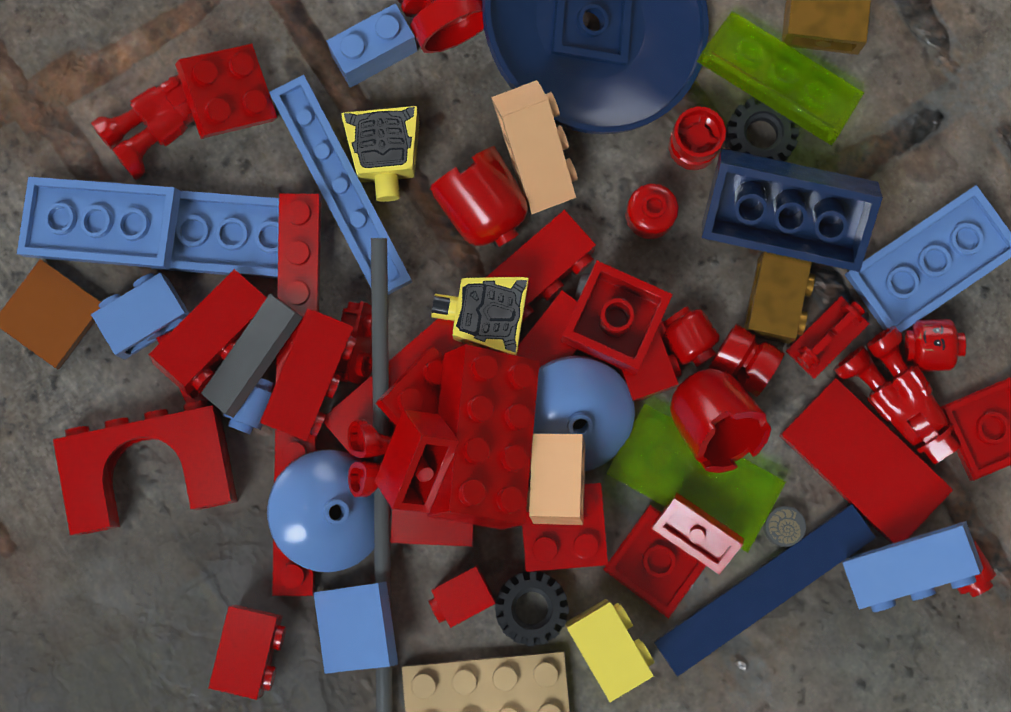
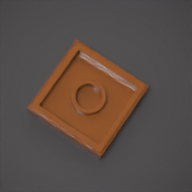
[0,259,101,369]

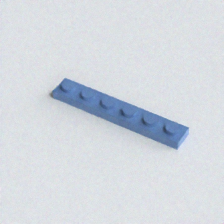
[269,75,412,295]

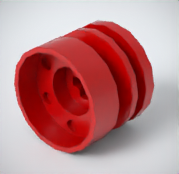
[398,0,484,53]

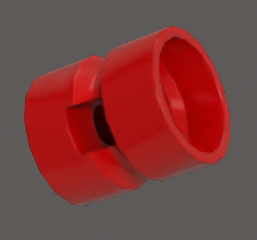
[668,106,726,170]
[709,323,785,397]

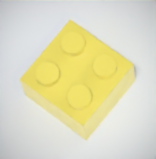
[565,599,655,702]

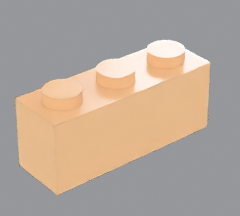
[491,80,578,214]

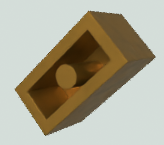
[781,0,871,55]
[744,252,815,344]

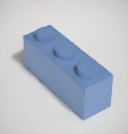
[842,521,983,612]

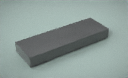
[201,294,303,418]

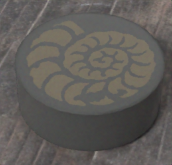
[763,506,806,547]

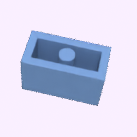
[326,3,417,88]
[91,273,189,360]

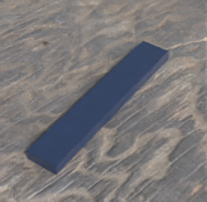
[653,504,876,677]

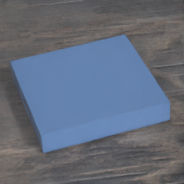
[313,582,398,674]

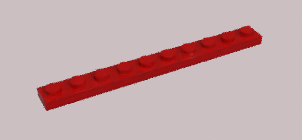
[272,193,321,596]

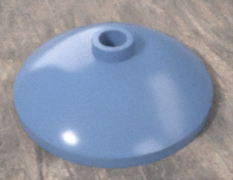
[533,356,635,471]
[267,450,374,572]

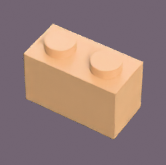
[526,434,586,525]

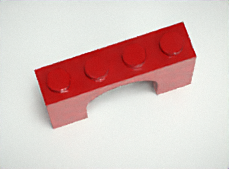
[53,401,238,535]

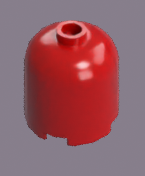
[430,146,528,248]
[670,369,771,473]

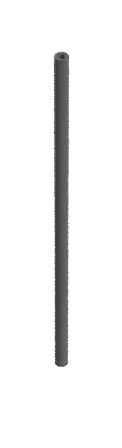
[371,238,393,712]

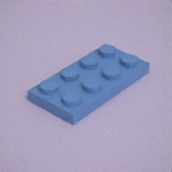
[17,177,181,269]
[845,185,1011,332]
[151,191,279,279]

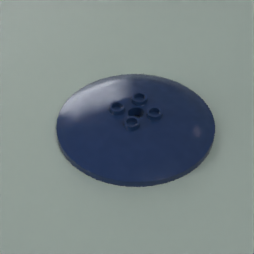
[482,0,709,134]

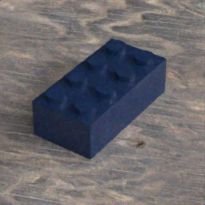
[702,148,883,272]

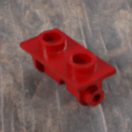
[786,296,870,379]
[335,301,372,385]

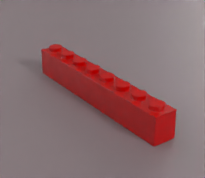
[323,209,596,457]

